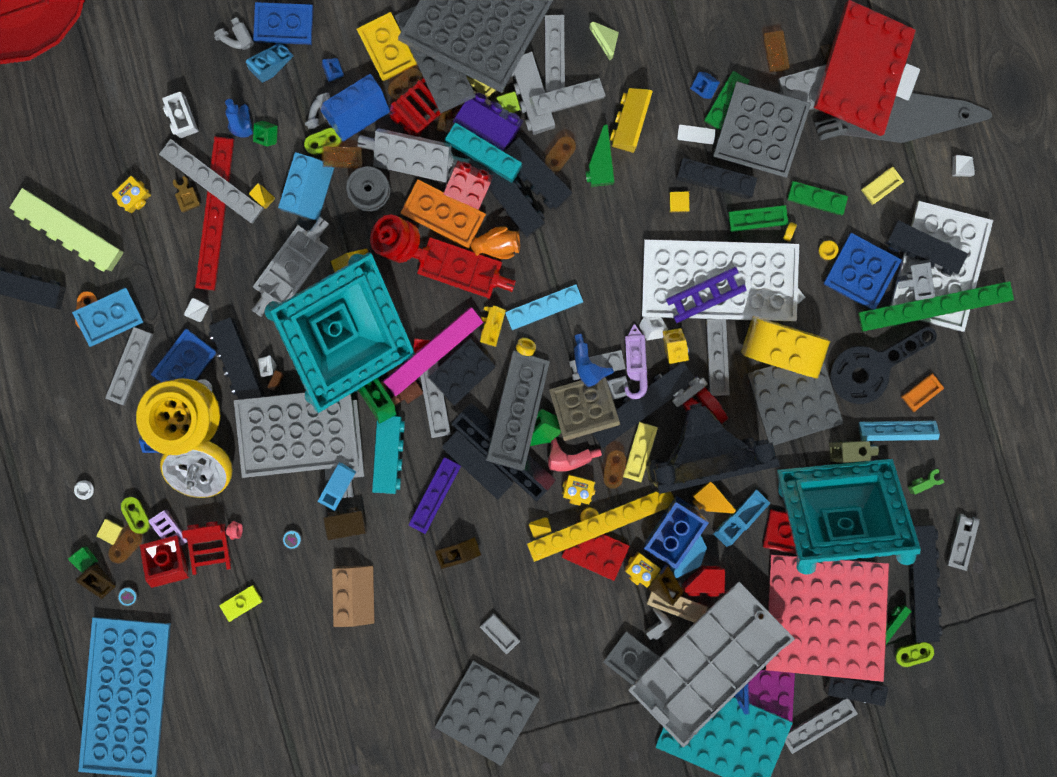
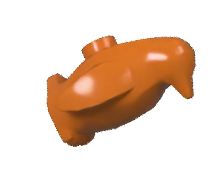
[471,226,520,259]

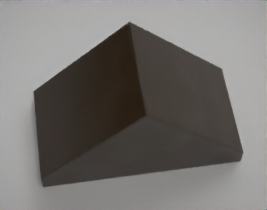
[75,564,116,599]
[649,565,683,606]

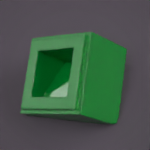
[253,121,278,147]
[68,546,98,573]

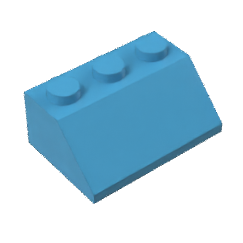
[278,152,335,221]

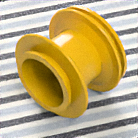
[136,378,220,455]

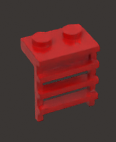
[390,78,442,137]
[182,521,231,575]

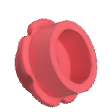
[226,521,243,540]

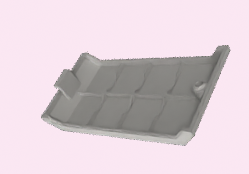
[628,582,795,748]

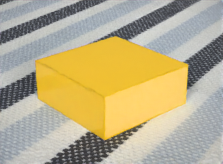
[669,192,689,212]

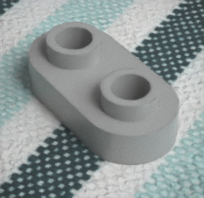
[672,376,708,407]

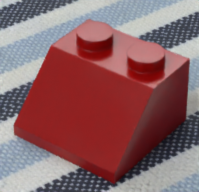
[140,535,189,588]

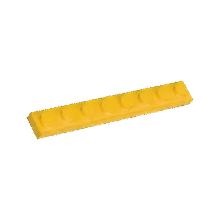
[527,491,674,562]

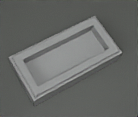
[480,613,520,655]

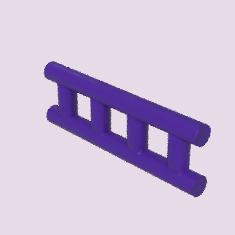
[665,266,747,323]

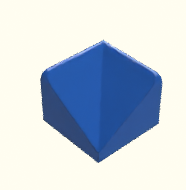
[690,72,720,99]

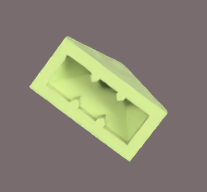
[589,22,619,60]

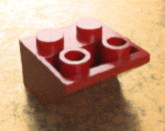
[682,565,725,596]

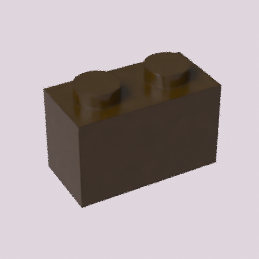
[323,507,367,540]

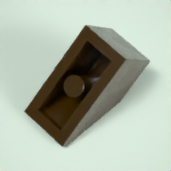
[435,537,481,569]

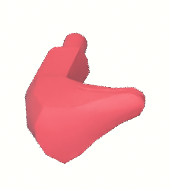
[548,437,602,472]

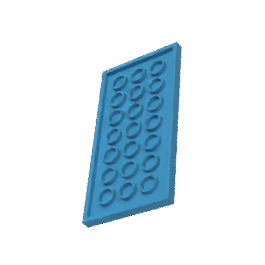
[78,617,171,777]

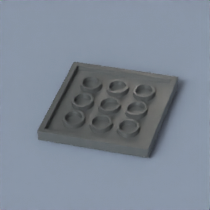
[713,81,811,178]
[747,362,844,446]
[435,660,540,766]

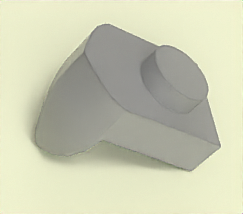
[645,608,672,640]

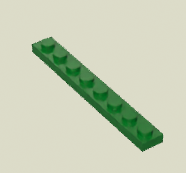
[858,281,1014,332]

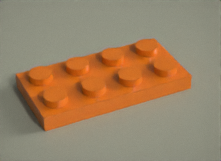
[400,180,486,249]

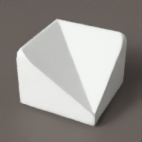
[952,155,975,177]
[184,298,209,322]
[639,317,668,340]

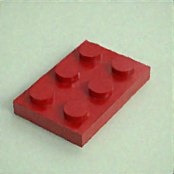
[562,522,630,581]

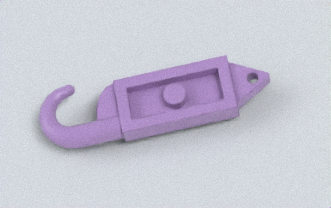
[625,325,648,399]

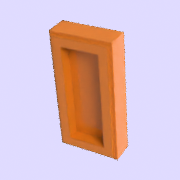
[901,373,944,412]

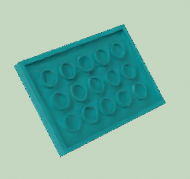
[656,697,793,777]

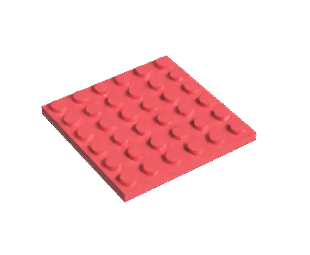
[766,554,889,682]

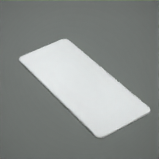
[896,64,920,100]
[677,125,715,144]

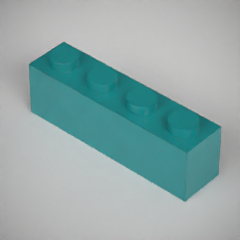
[445,123,522,183]
[372,416,405,494]

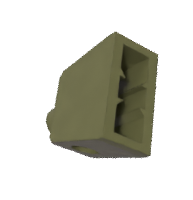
[829,441,879,463]

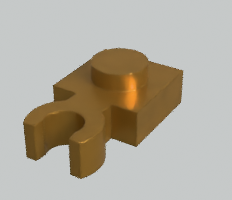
[173,176,201,213]

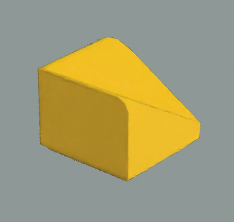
[249,183,275,208]
[529,517,552,538]

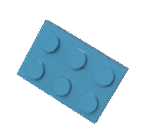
[72,288,143,347]

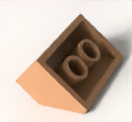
[332,566,375,627]

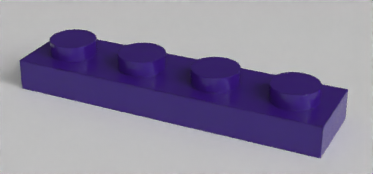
[409,457,461,534]

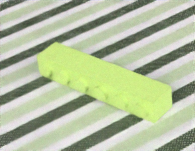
[10,189,124,272]

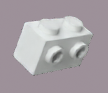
[162,92,199,138]

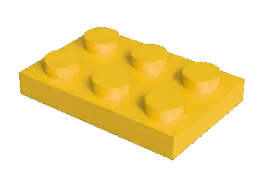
[357,12,417,81]

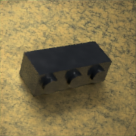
[823,676,888,706]

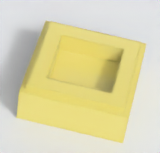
[97,519,124,545]

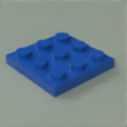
[823,233,902,310]

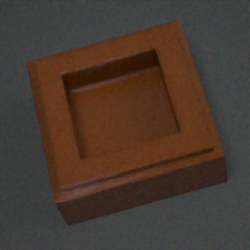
[267,370,284,391]

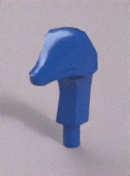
[225,99,253,138]
[574,334,614,387]

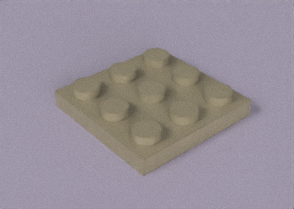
[549,377,620,441]

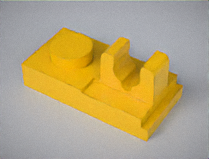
[480,306,506,347]

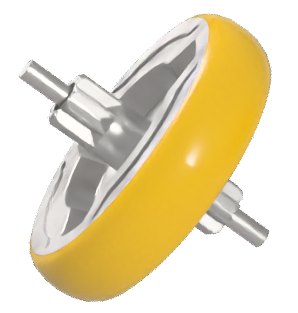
[160,439,232,498]

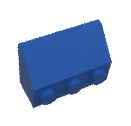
[321,74,390,142]
[644,496,709,569]

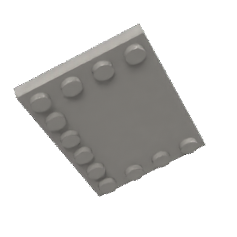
[234,393,359,478]

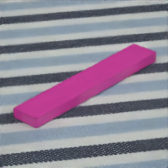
[383,307,483,396]

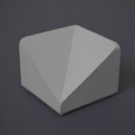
[607,376,630,399]

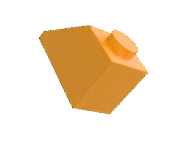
[692,482,736,513]

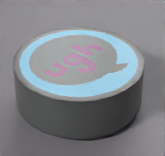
[282,530,302,549]
[118,587,139,607]

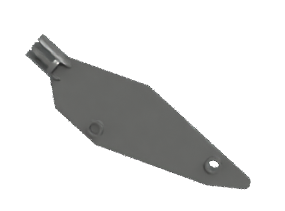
[815,93,992,143]

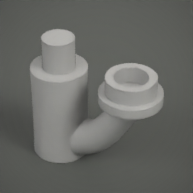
[214,17,254,50]
[305,93,331,129]

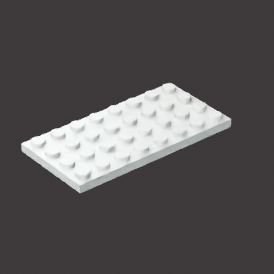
[642,240,799,321]

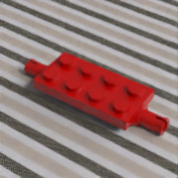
[413,237,516,299]

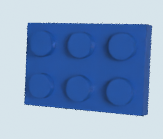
[253,2,313,45]
[151,329,216,382]

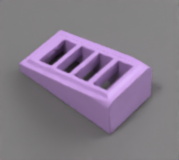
[149,510,188,546]

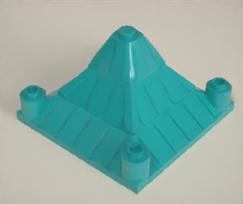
[264,253,415,413]
[777,459,921,575]

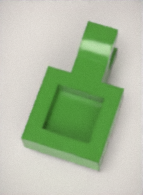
[908,468,944,494]

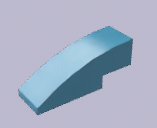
[713,490,770,547]

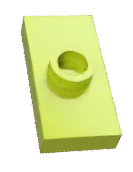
[219,585,263,622]

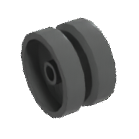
[346,166,391,212]

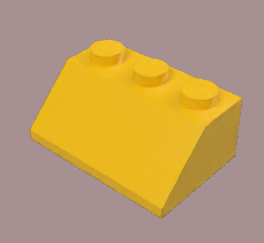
[610,88,653,153]

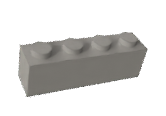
[511,52,555,135]

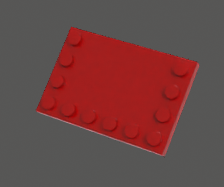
[813,0,916,136]

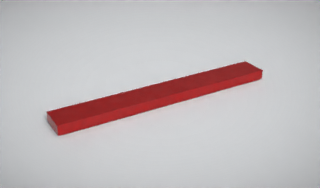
[195,137,235,291]

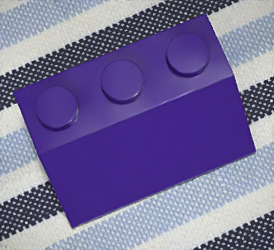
[453,91,523,151]

